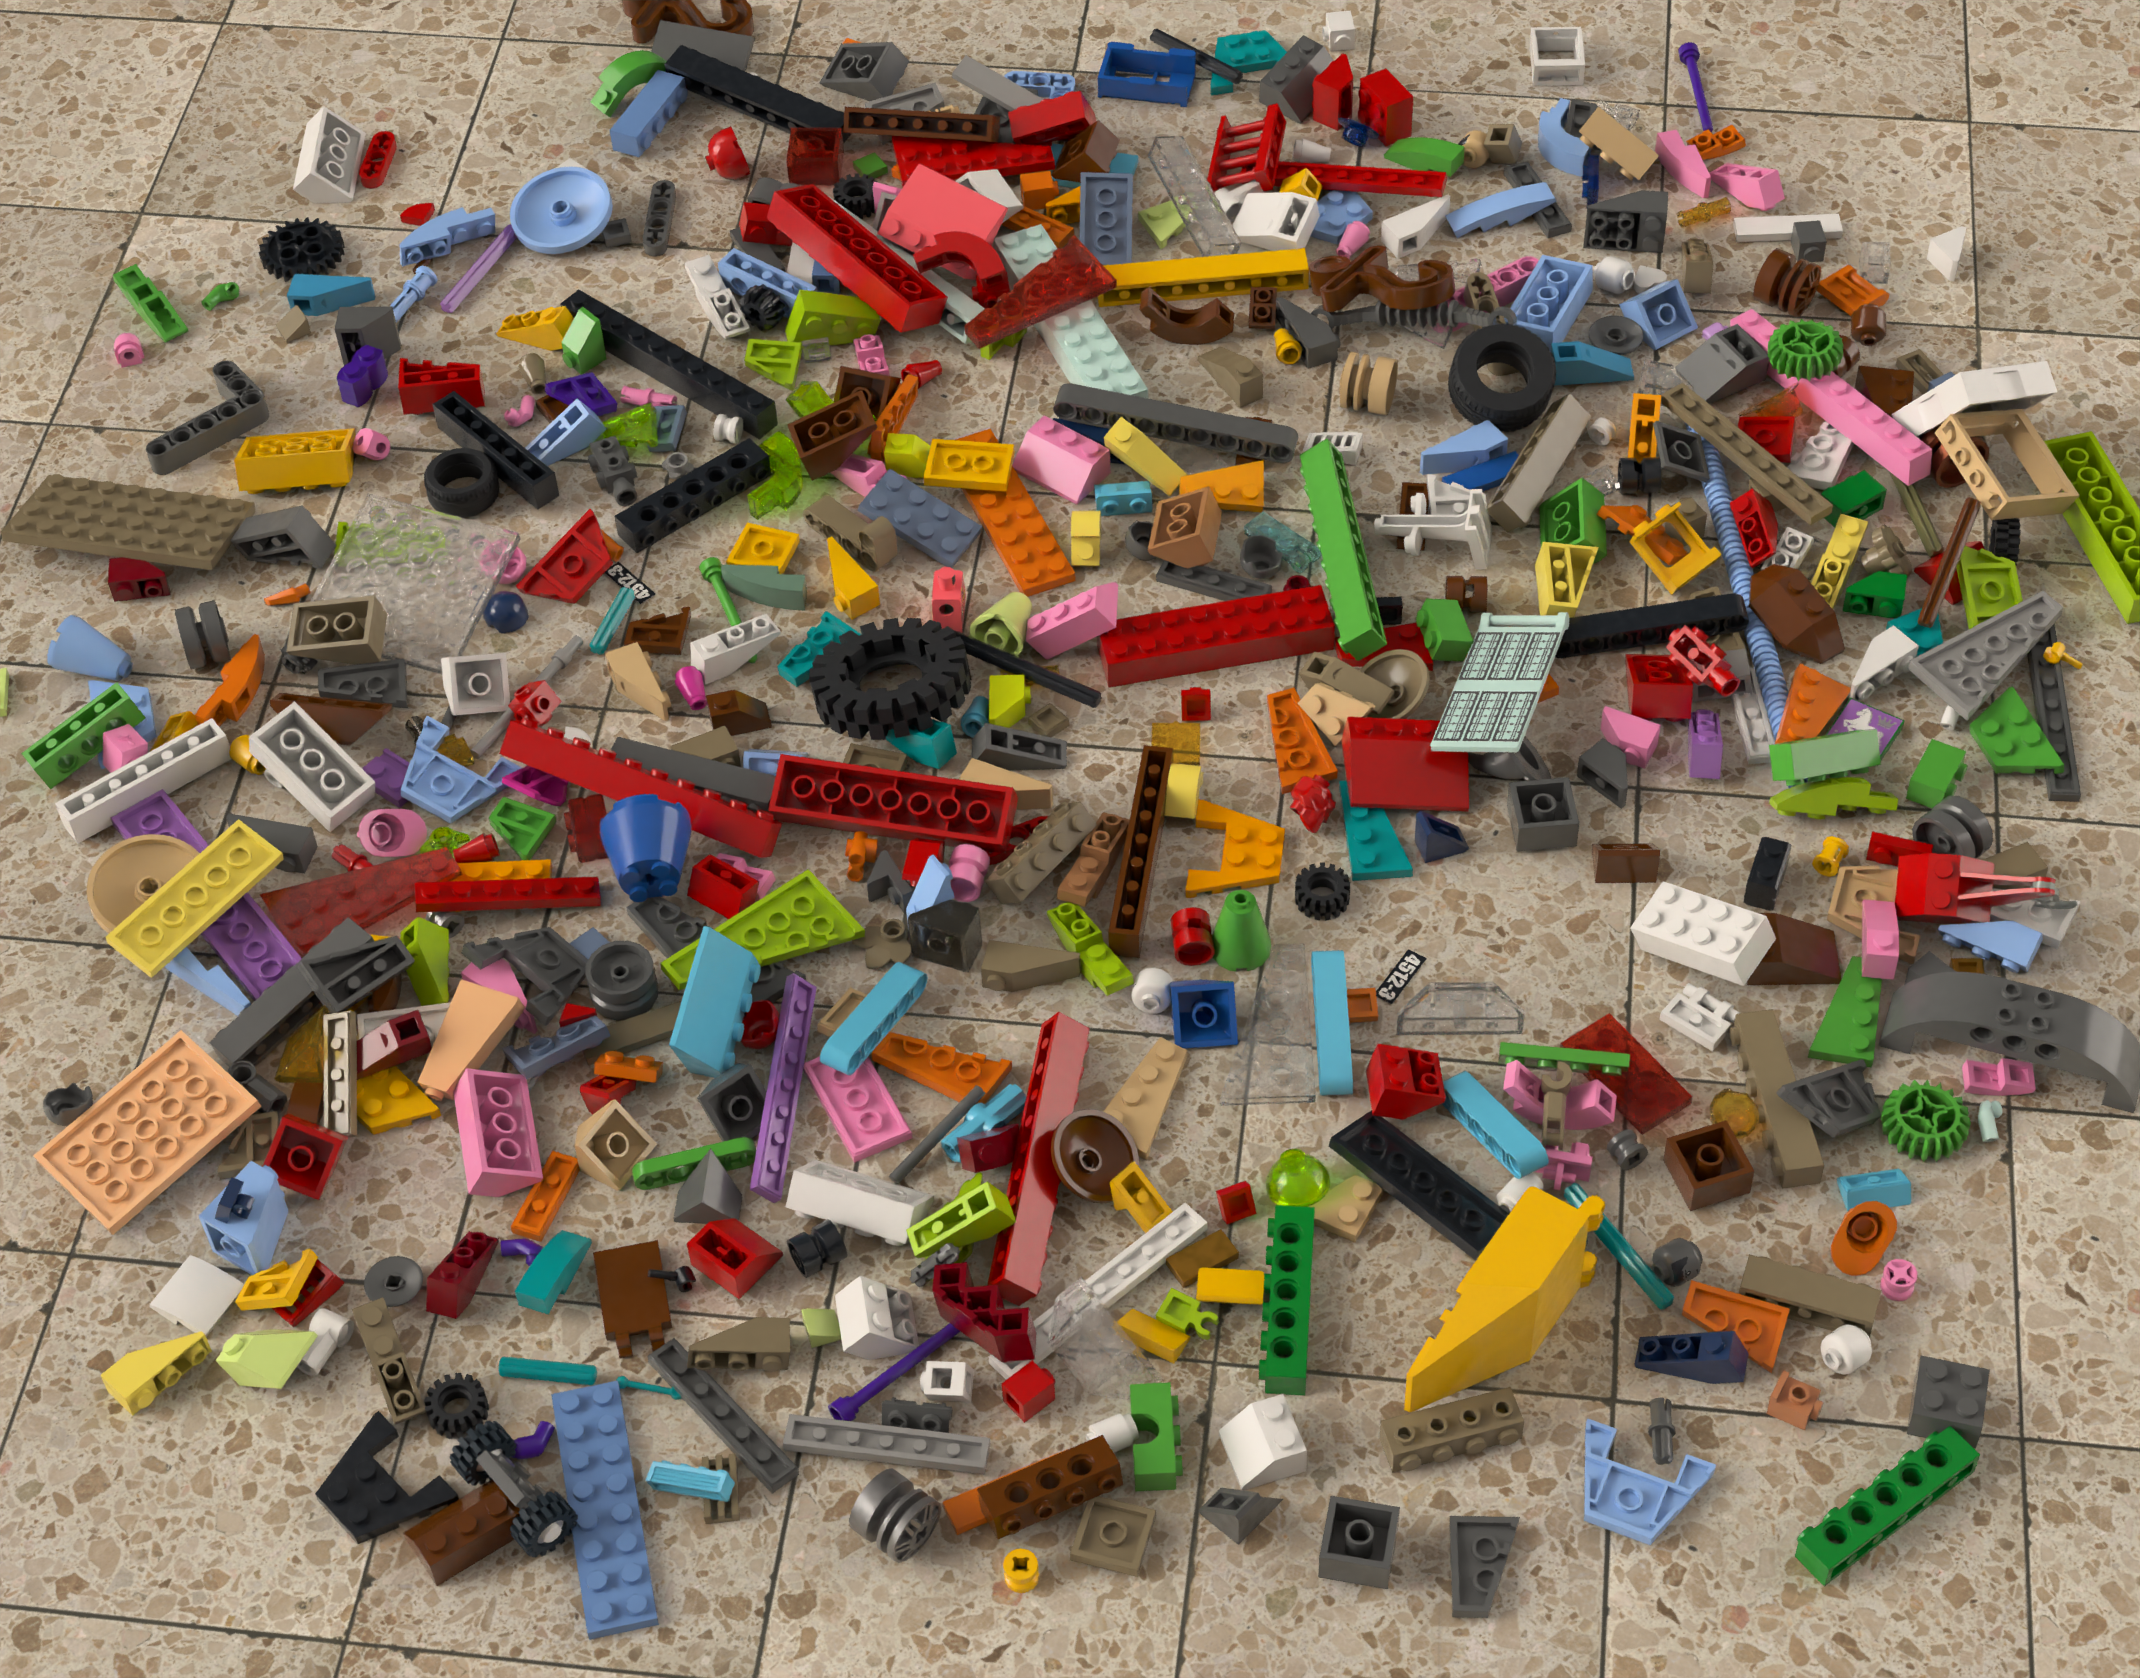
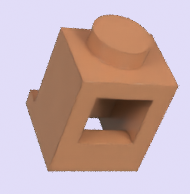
[1766,1370,1824,1430]

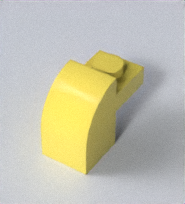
[1071,511,1101,566]
[1164,763,1204,819]

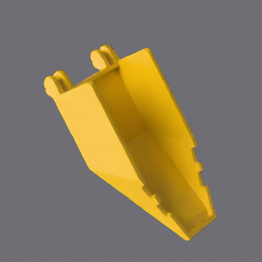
[1404,1186,1605,1413]

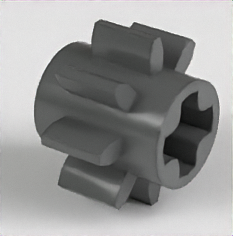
[281,643,318,674]

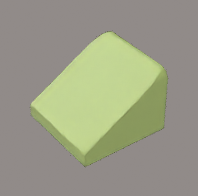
[801,1308,842,1348]

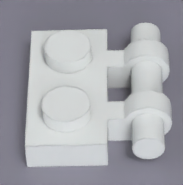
[1660,983,1740,1051]

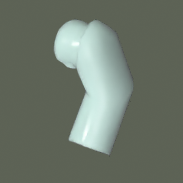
[1978,1100,2002,1142]

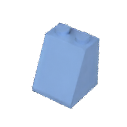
[199,1161,288,1275]

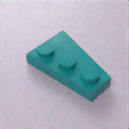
[777,611,862,687]

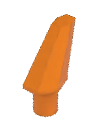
[264,583,311,606]

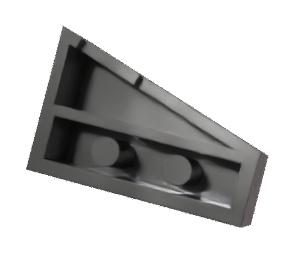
[230,505,336,569]
[297,935,415,1014]

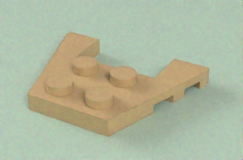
[1827,866,1921,964]

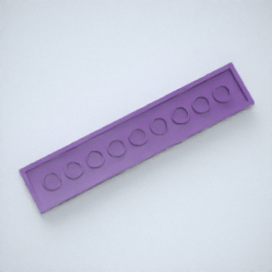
[111,789,302,1001]

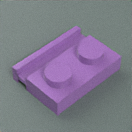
[362,748,409,808]

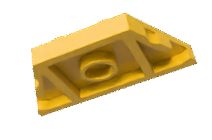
[357,1066,441,1135]

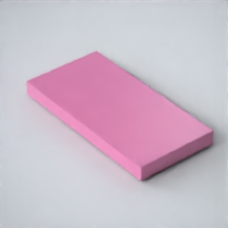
[803,1057,912,1163]

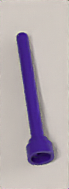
[1678,42,1713,132]
[828,1323,960,1421]

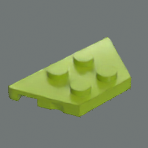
[1956,545,2023,629]

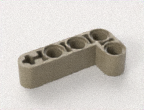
[1463,272,1519,376]
[803,495,898,572]

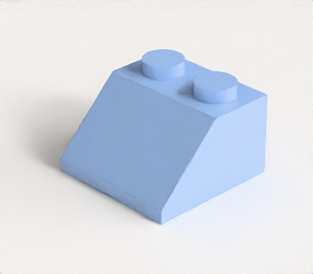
[1619,279,1698,350]

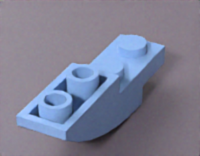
[399,207,495,267]

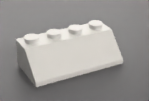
[293,106,366,203]
[785,1160,934,1246]

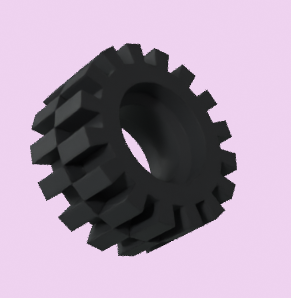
[833,173,877,219]
[1989,518,2021,566]
[1295,862,1350,921]
[424,1373,489,1439]

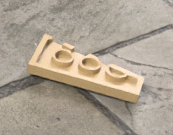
[1103,1037,1187,1160]

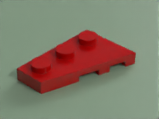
[1334,622,1433,671]

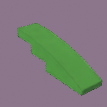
[113,264,188,343]

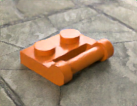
[1816,265,1889,316]

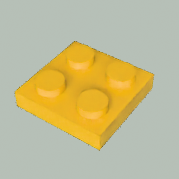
[726,522,800,574]

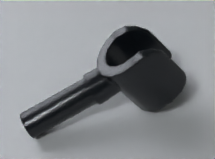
[648,1266,696,1292]

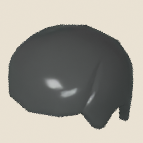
[1125,520,1157,561]
[1240,535,1283,579]
[43,1083,93,1127]

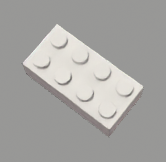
[249,701,375,832]
[1630,881,1776,986]

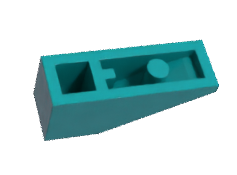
[886,719,957,769]

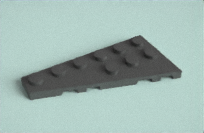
[626,896,806,1018]

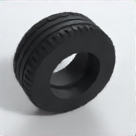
[1448,323,1556,432]

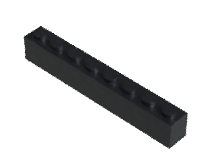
[665,45,851,153]

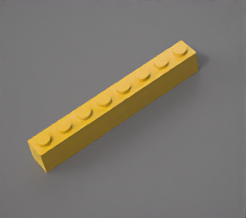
[1095,248,1309,307]

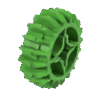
[1768,319,1843,382]
[1880,1079,1971,1162]

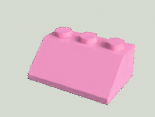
[1012,415,1111,505]
[1026,582,1118,660]

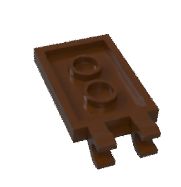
[593,1240,672,1358]

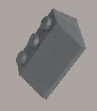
[1259,35,1334,124]

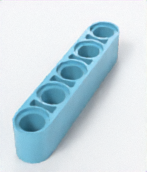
[1311,950,1353,1096]
[820,962,928,1076]
[1442,1071,1549,1179]

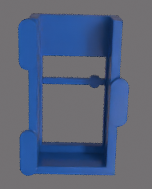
[1097,42,1196,107]

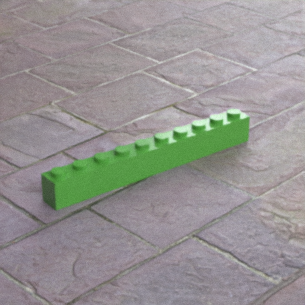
[1300,438,1387,661]

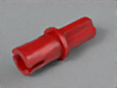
[331,844,385,887]

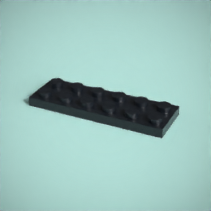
[1328,1110,1509,1260]

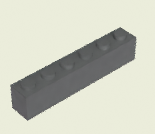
[611,737,776,813]
[209,917,374,1067]

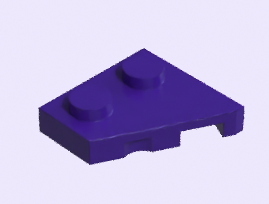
[545,372,617,416]

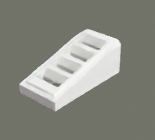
[1302,432,1363,466]

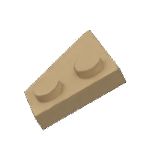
[1298,682,1376,746]

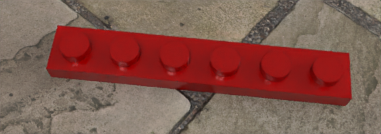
[414,876,601,913]

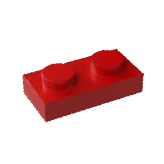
[1866,831,1933,867]

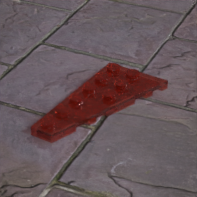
[965,235,1117,349]
[260,847,463,958]

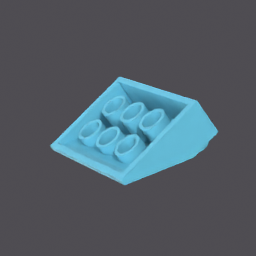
[669,926,761,1078]

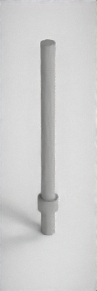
[470,635,583,759]

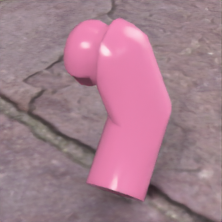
[504,395,535,427]

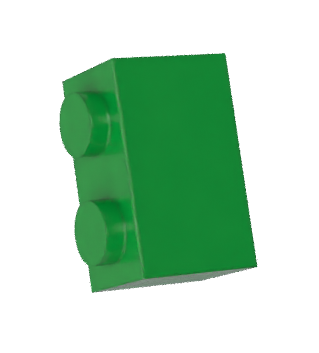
[1821,470,1887,528]

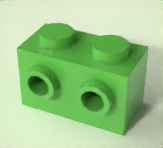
[1416,598,1474,662]
[1906,739,1968,808]

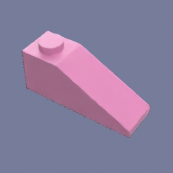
[1709,163,1785,211]
[1862,899,1899,980]

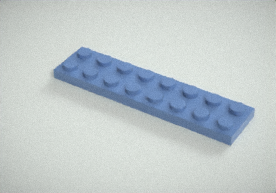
[551,1380,659,1640]

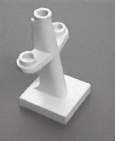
[1374,489,1492,570]

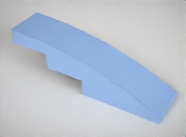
[1445,182,1557,238]

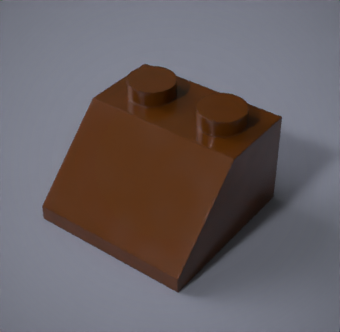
[1051,120,1120,183]

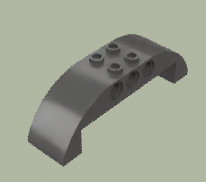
[1879,972,2140,1113]

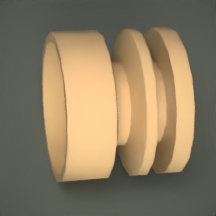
[1339,352,1398,415]

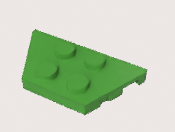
[1970,686,2064,774]

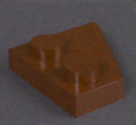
[624,607,692,655]

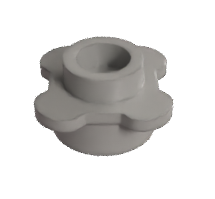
[662,452,694,479]

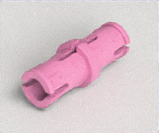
[620,386,677,407]

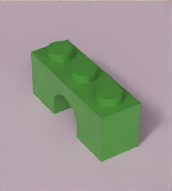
[1130,1382,1183,1492]

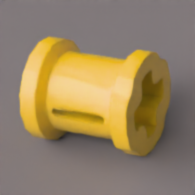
[1812,836,1849,877]

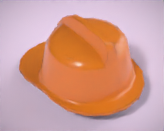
[1831,1201,1897,1276]

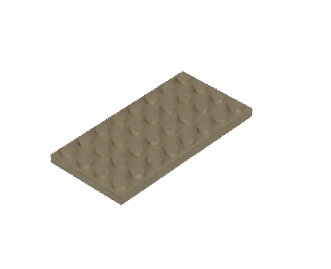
[1,474,256,570]

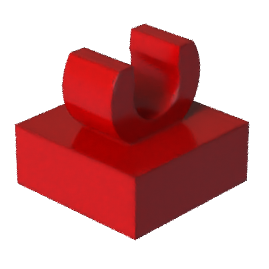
[1181,687,1211,721]
[1216,1180,1257,1224]

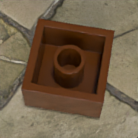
[1663,1120,1755,1211]

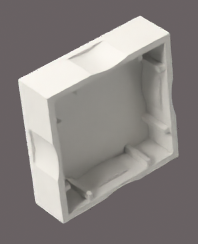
[1892,361,2057,439]

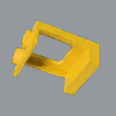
[1629,502,1721,595]

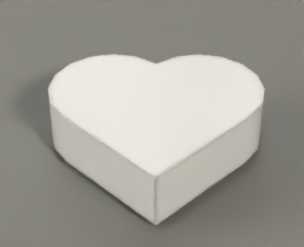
[1633,265,1667,293]

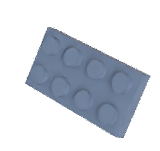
[1079,172,1133,270]
[858,469,982,568]

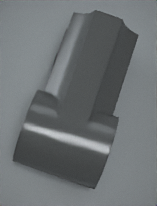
[228,1061,287,1114]

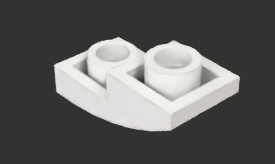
[1761,527,1814,571]

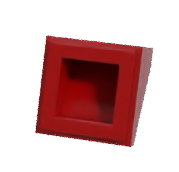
[559,1003,597,1028]

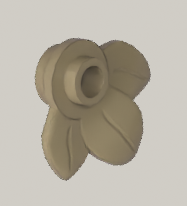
[852,919,911,969]

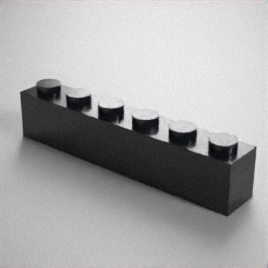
[432,391,559,510]

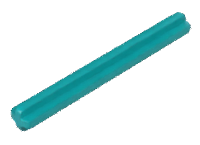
[1564,1183,1674,1310]

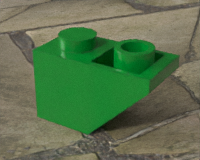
[1842,571,1907,619]

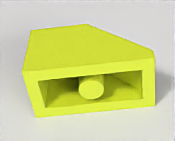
[884,433,931,478]
[989,675,1031,728]

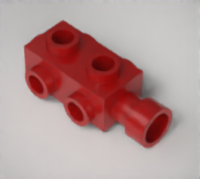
[1666,625,1740,697]

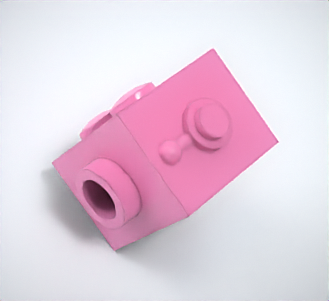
[103,724,148,773]

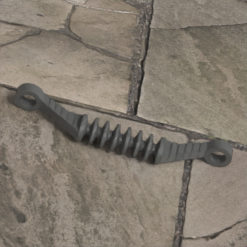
[1311,300,1517,330]

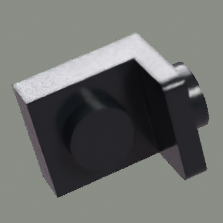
[1376,596,1403,625]

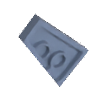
[502,1015,611,1079]

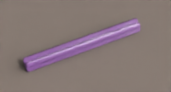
[440,224,517,314]

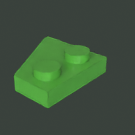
[489,797,557,860]

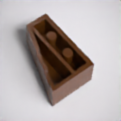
[1854,365,1914,418]

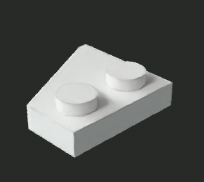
[1426,474,1487,515]

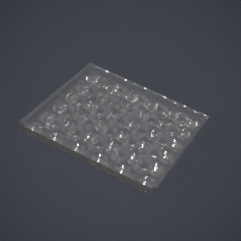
[310,493,521,675]

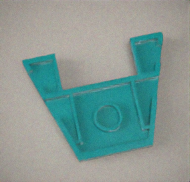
[1211,30,1287,96]

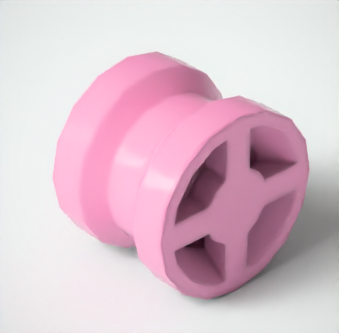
[1880,1259,1917,1301]

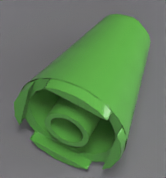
[1212,890,1271,971]

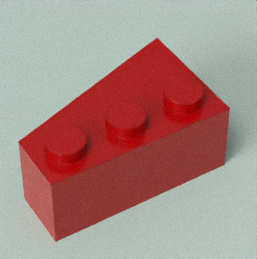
[1008,91,1096,146]
[398,358,485,415]

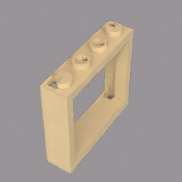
[1935,409,2080,520]

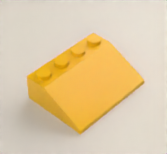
[234,428,356,494]

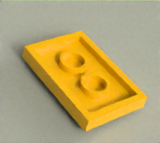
[924,439,1015,492]

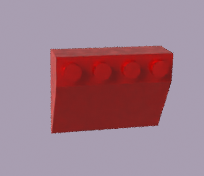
[1341,717,1469,812]

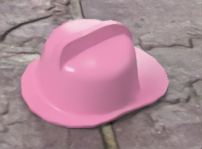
[357,809,427,857]

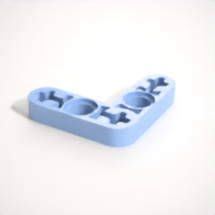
[1004,71,1076,99]

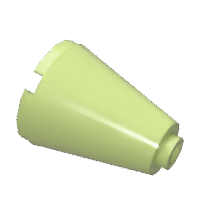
[969,592,1032,657]

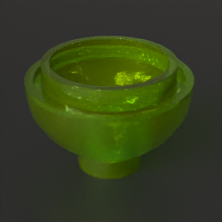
[1266,1149,1331,1207]

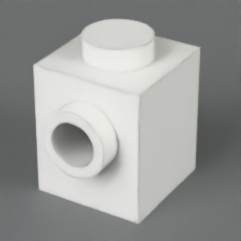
[1322,11,1355,51]

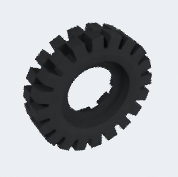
[809,618,972,740]

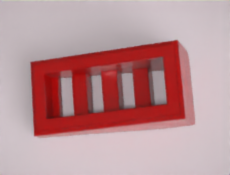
[272,1259,345,1327]

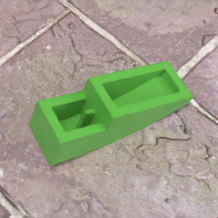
[1384,137,1465,177]

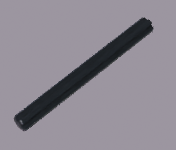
[955,631,1102,708]

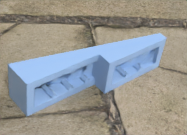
[164,947,251,1016]

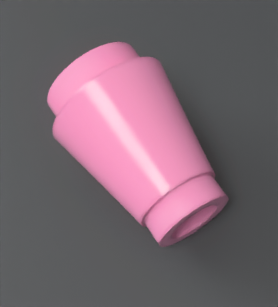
[1336,221,1370,258]

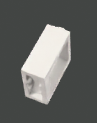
[1529,27,1585,86]

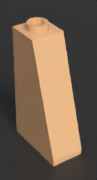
[418,979,525,1101]

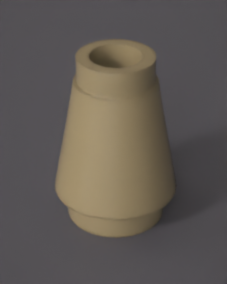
[518,353,546,394]

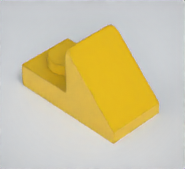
[1110,1161,1173,1233]

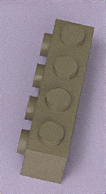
[985,802,1097,904]
[1379,1387,1524,1473]

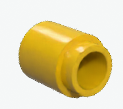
[229,735,266,775]

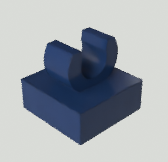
[215,1177,255,1223]

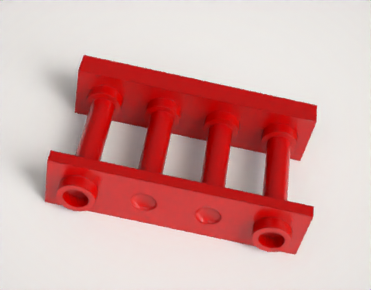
[1205,103,1287,195]

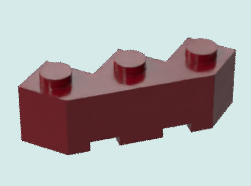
[932,1262,1037,1362]

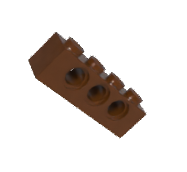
[977,1435,1123,1540]

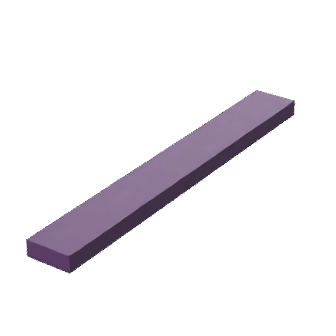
[750,973,817,1203]

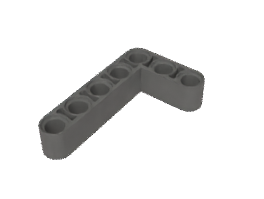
[146,360,269,475]

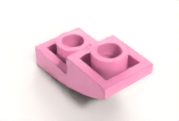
[853,335,889,375]

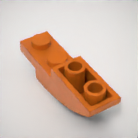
[195,634,265,727]

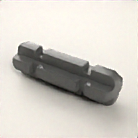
[909,1243,960,1287]

